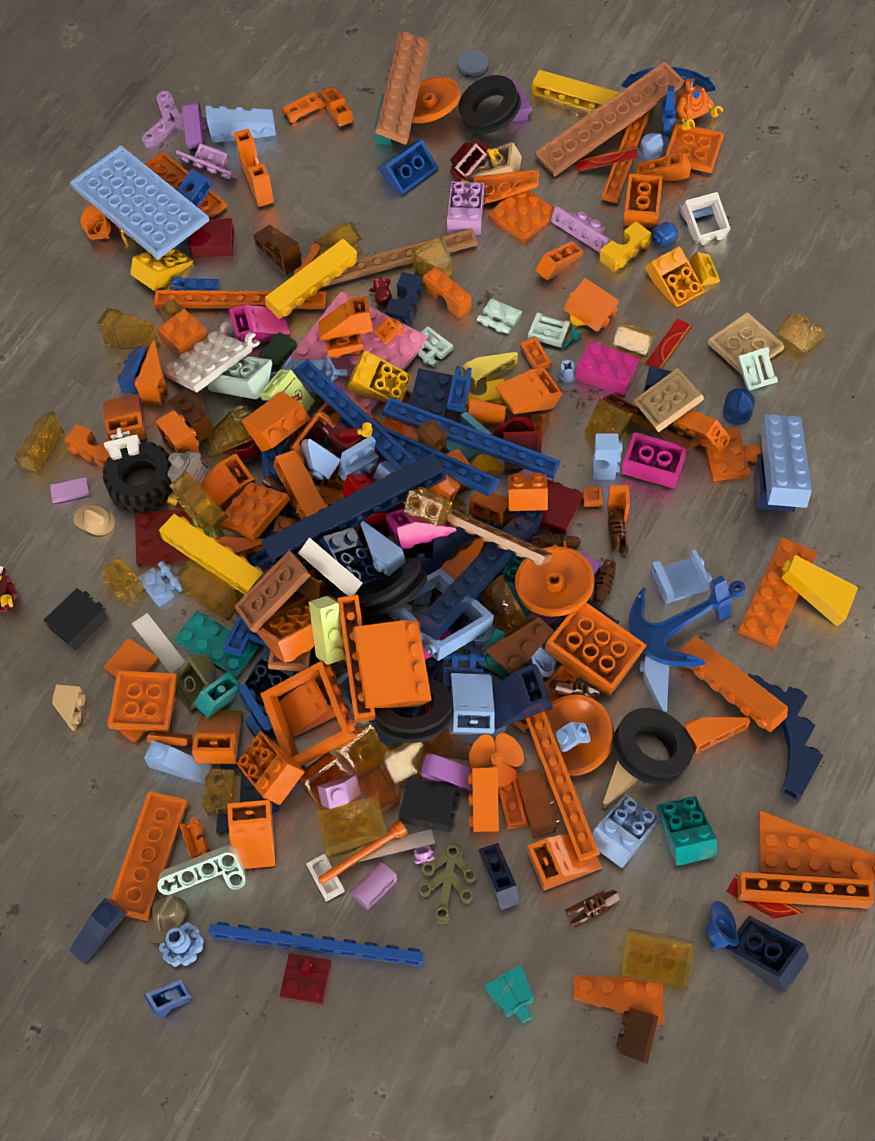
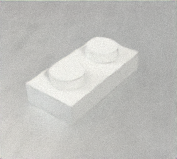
[306,853,345,902]

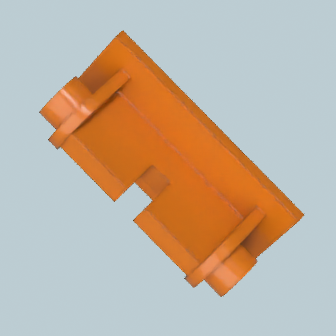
[179,817,211,859]

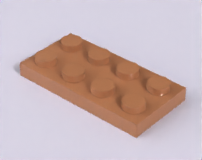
[234,550,311,632]

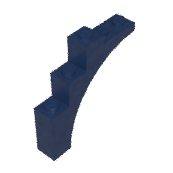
[406,510,501,605]
[748,673,824,802]

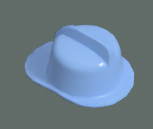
[637,133,670,161]
[525,639,558,678]

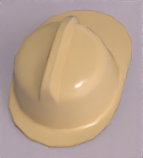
[73,504,115,536]

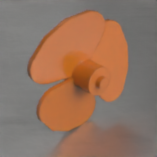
[469,733,524,787]

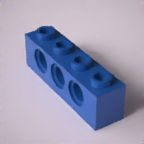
[176,169,213,207]

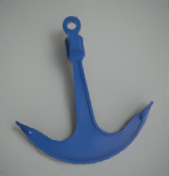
[621,67,717,134]
[629,575,746,668]

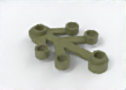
[418,842,477,925]

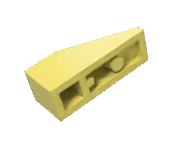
[462,352,518,391]

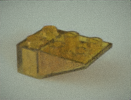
[97,307,160,350]

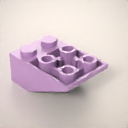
[447,181,485,235]

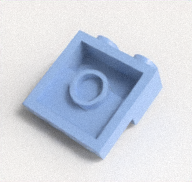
[338,435,379,482]

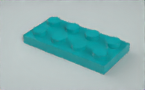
[173,610,260,680]

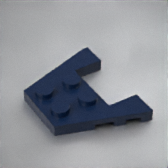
[216,760,281,834]

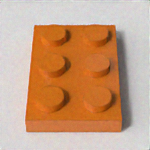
[704,427,751,482]

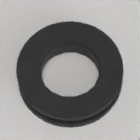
[458,75,521,134]
[354,558,427,618]
[374,678,453,743]
[613,708,693,785]

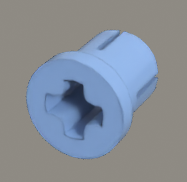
[558,360,576,383]

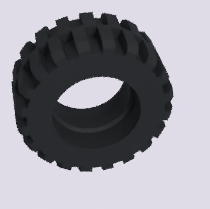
[102,441,174,513]

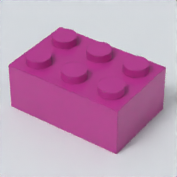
[575,340,640,398]
[621,432,687,489]

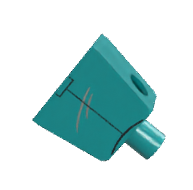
[484,964,534,1024]

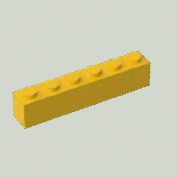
[532,70,620,112]
[265,239,357,320]
[159,514,264,595]

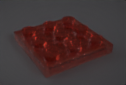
[135,508,193,567]

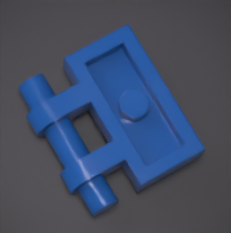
[442,651,484,687]

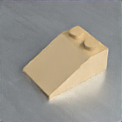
[466,142,522,182]

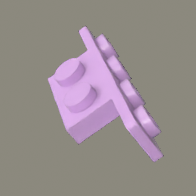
[176,143,237,180]
[550,206,610,253]

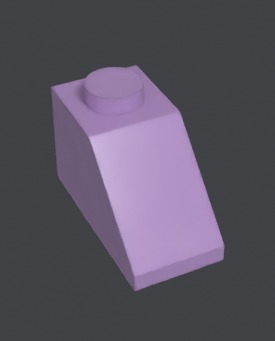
[317,774,361,809]

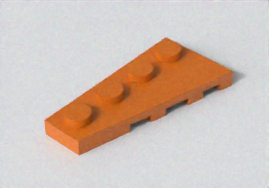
[473,169,539,205]
[574,975,664,1025]

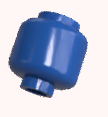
[651,222,678,247]

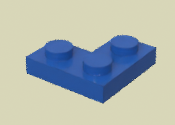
[223,615,266,657]

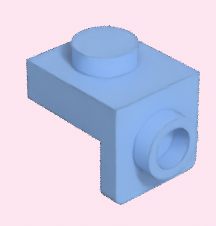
[555,722,591,752]

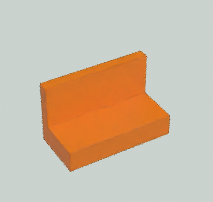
[607,485,630,524]

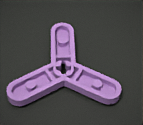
[142,91,209,148]

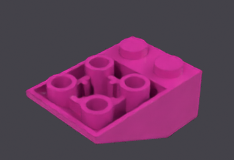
[229,305,290,344]
[385,508,456,549]

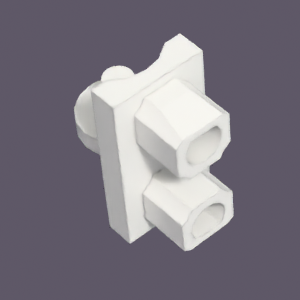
[104,427,141,460]

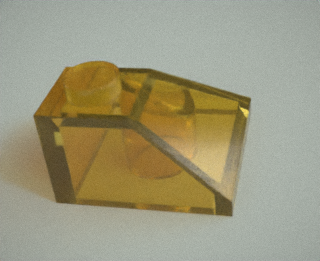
[314,221,362,248]
[412,237,453,277]
[334,723,392,780]

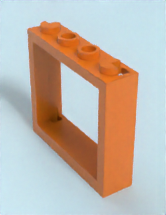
[261,661,358,767]

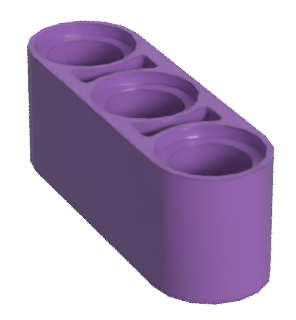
[182,102,205,150]
[420,754,473,793]

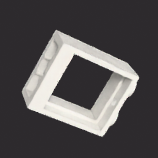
[682,192,731,245]

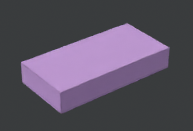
[50,477,90,503]

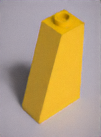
[781,555,858,626]

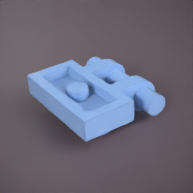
[137,561,185,608]

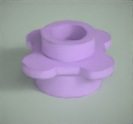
[413,845,435,864]

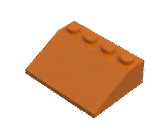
[256,594,338,663]
[544,602,647,698]
[353,621,432,708]

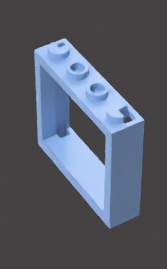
[387,568,494,661]

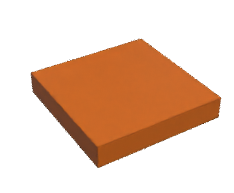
[469,398,506,430]
[103,638,159,678]

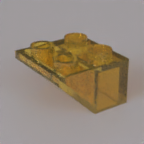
[776,313,827,352]
[584,398,633,441]
[382,742,426,791]

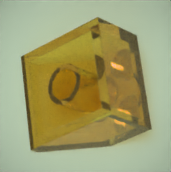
[612,323,658,359]

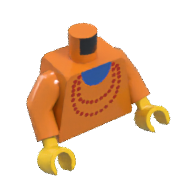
[675,79,723,130]

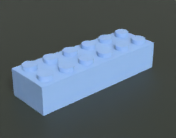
[760,414,812,508]

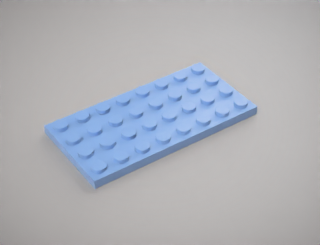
[70,146,209,260]

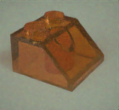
[298,752,348,814]

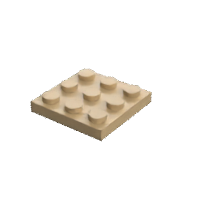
[708,312,785,375]
[633,368,704,432]

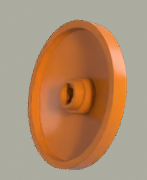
[412,77,461,123]
[515,546,594,617]
[533,695,614,776]

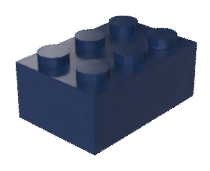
[409,368,454,418]

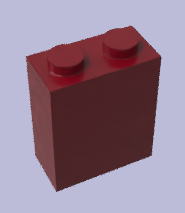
[188,218,234,257]
[539,480,584,536]

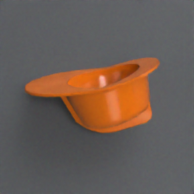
[81,205,111,240]

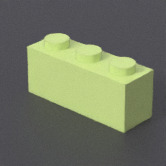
[309,596,345,665]

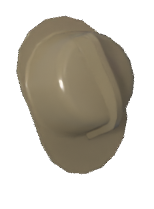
[146,894,187,944]

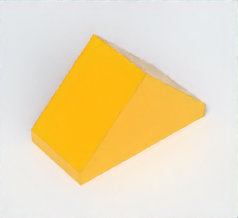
[470,455,505,477]

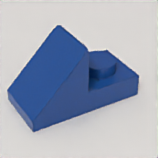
[144,979,192,1018]

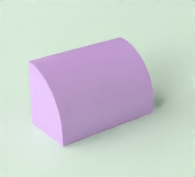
[350,862,397,911]

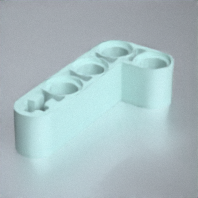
[158,845,245,895]

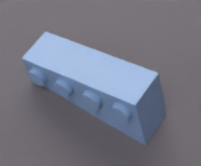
[206,105,276,143]

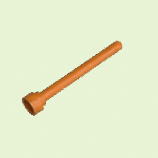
[318,820,407,884]

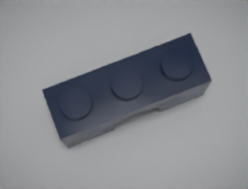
[385,272,424,325]

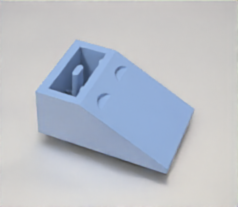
[450,673,494,735]
[593,795,660,868]

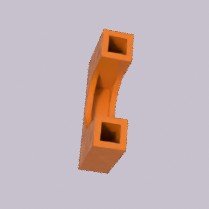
[233,128,274,207]

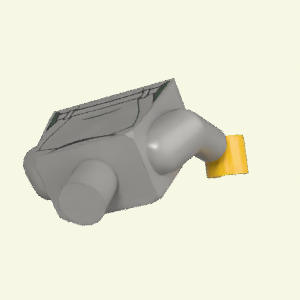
[167,451,209,506]

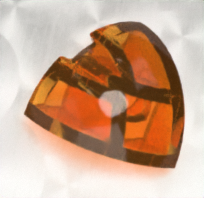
[480,575,528,630]

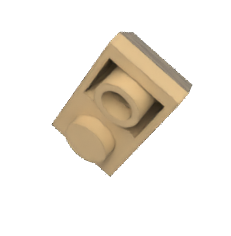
[52,685,85,731]

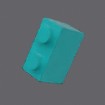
[194,672,241,718]

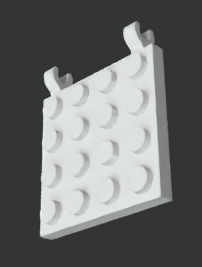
[163,322,260,392]

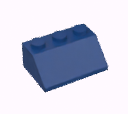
[377,139,438,195]

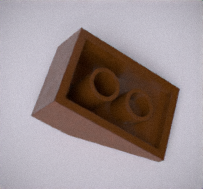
[616,1007,658,1064]

